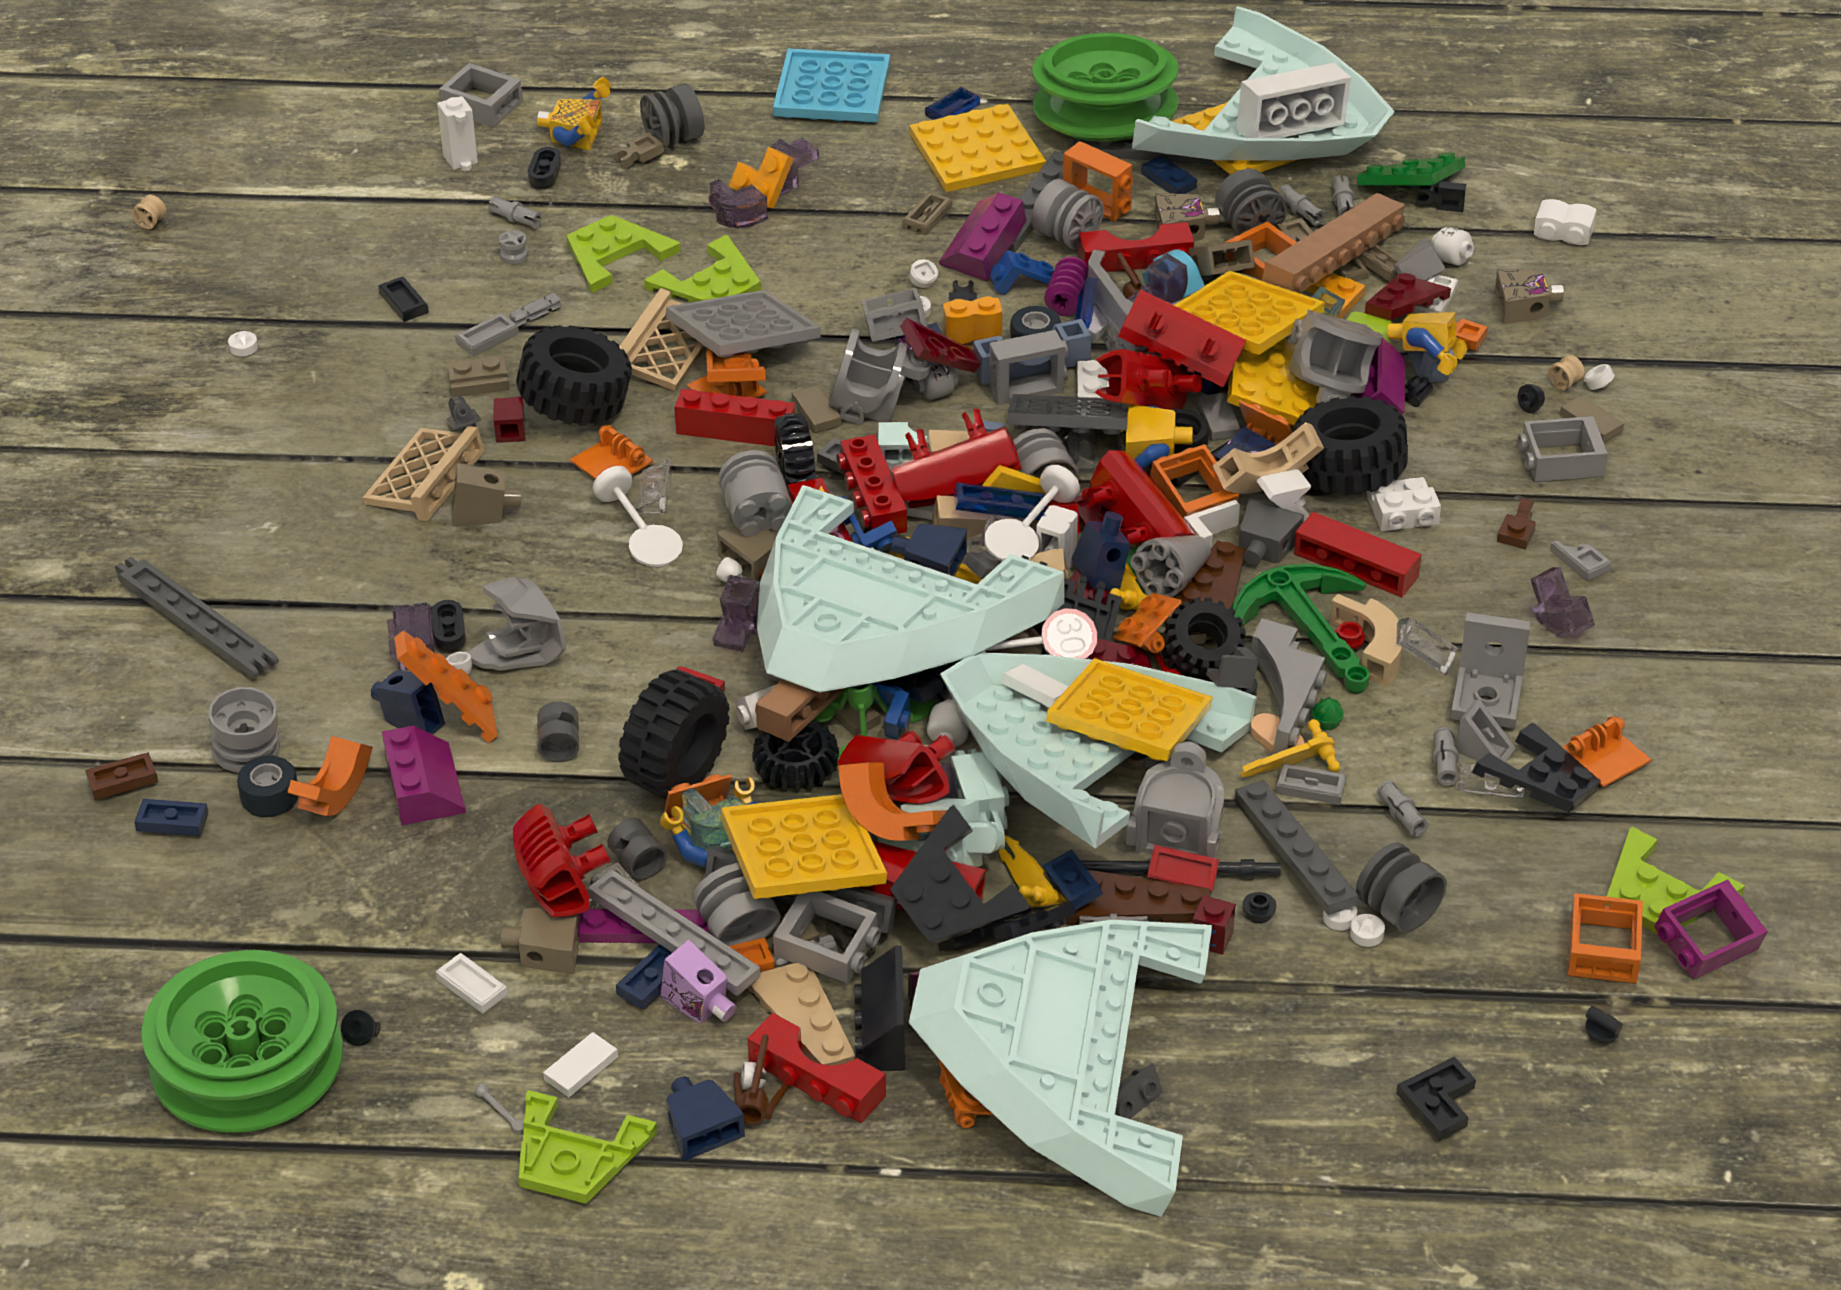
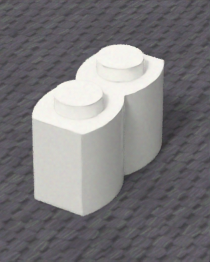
[1534,199,1597,245]

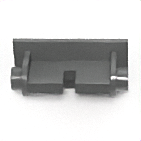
[447,395,481,432]
[1115,1063,1163,1119]

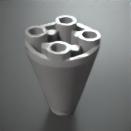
[1130,535,1211,597]

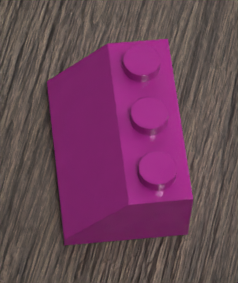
[939,192,1027,281]
[1350,338,1405,414]
[382,726,466,826]

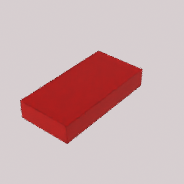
[1147,845,1220,893]

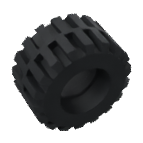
[1162,597,1246,681]

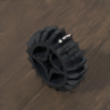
[773,413,816,490]
[752,721,839,793]

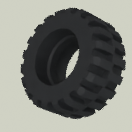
[516,325,632,426]
[1293,396,1408,495]
[618,670,730,799]

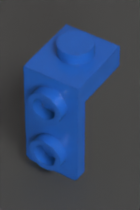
[989,250,1054,295]
[841,495,899,553]
[872,683,912,740]

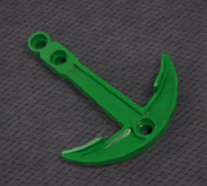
[1232,564,1370,694]

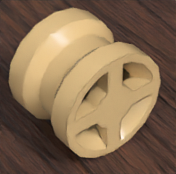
[131,195,167,229]
[1548,355,1585,391]

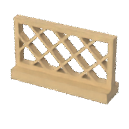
[619,288,705,391]
[362,426,485,522]

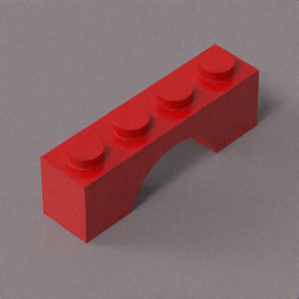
[1078,222,1194,272]
[747,1012,886,1123]

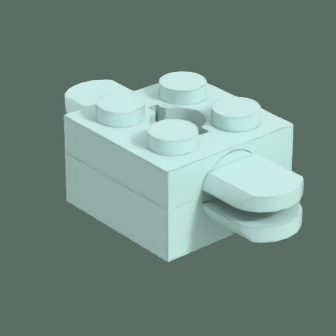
[949,748,1009,850]
[877,798,1005,867]

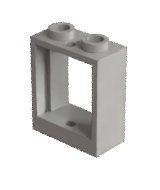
[439,63,523,128]
[861,288,927,342]
[989,330,1068,405]
[1518,416,1608,482]
[773,891,881,984]

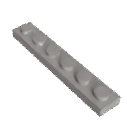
[588,869,761,996]

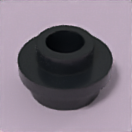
[1517,384,1545,413]
[1243,892,1276,923]

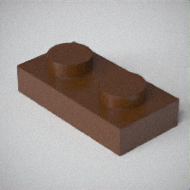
[85,752,158,800]

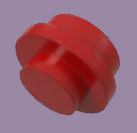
[1335,622,1365,650]

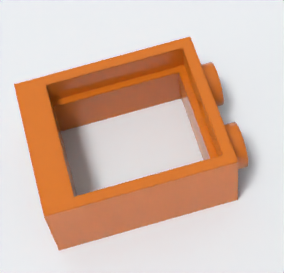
[1063,141,1133,222]
[1225,221,1297,281]
[1150,444,1239,518]
[1568,893,1643,984]

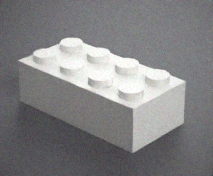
[1236,62,1351,138]

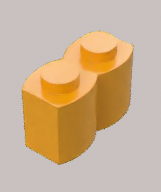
[943,296,1002,344]

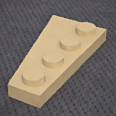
[746,963,856,1065]

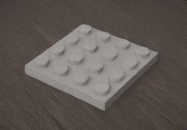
[666,290,821,358]

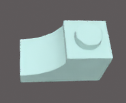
[878,422,927,466]

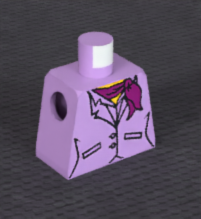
[660,940,737,1023]

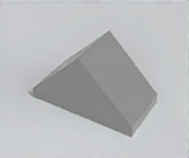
[1394,238,1445,280]
[1456,699,1516,762]

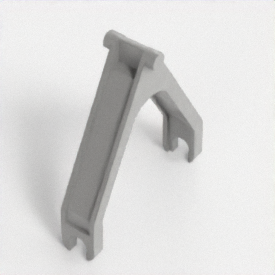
[1085,249,1225,353]

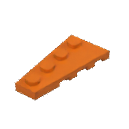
[706,347,766,386]
[394,630,498,743]

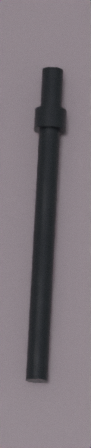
[1081,859,1281,879]

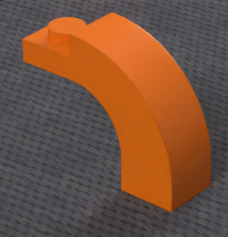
[288,736,373,816]
[838,762,947,841]

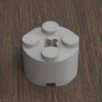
[725,466,792,537]

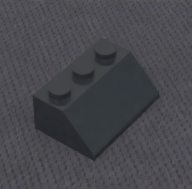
[855,946,905,1071]

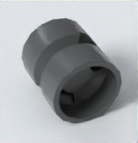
[537,701,579,762]
[607,818,668,880]

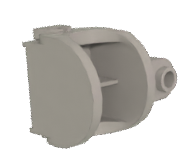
[1288,309,1383,403]
[829,328,931,425]
[1126,742,1224,858]

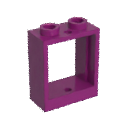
[1654,879,1768,980]

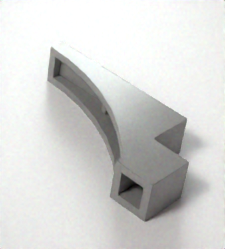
[1250,618,1327,754]

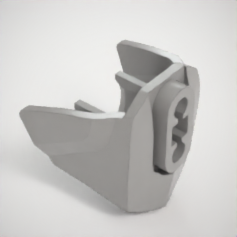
[467,577,567,671]

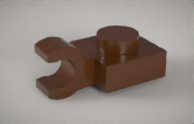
[1497,498,1536,550]

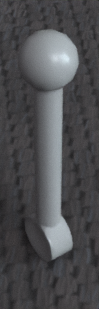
[475,1084,524,1135]

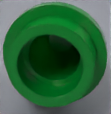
[1312,697,1344,730]

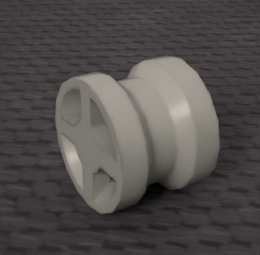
[499,230,528,264]

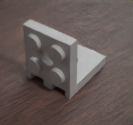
[1451,612,1531,729]

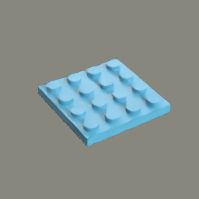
[773,48,890,123]

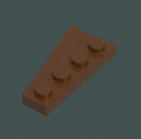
[1173,540,1245,612]
[1066,870,1211,925]

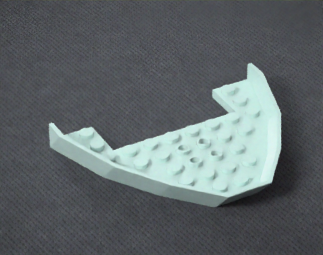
[1132,6,1395,160]
[757,485,1064,693]
[940,652,1257,849]
[909,920,1212,1217]

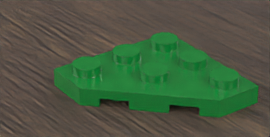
[1357,152,1465,185]

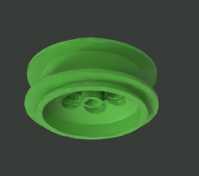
[1032,33,1178,141]
[141,950,343,1133]

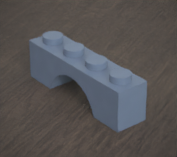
[973,319,1091,385]

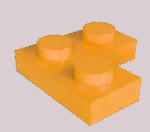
[728,147,794,208]
[1304,273,1366,319]

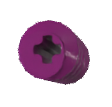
[1044,256,1089,316]

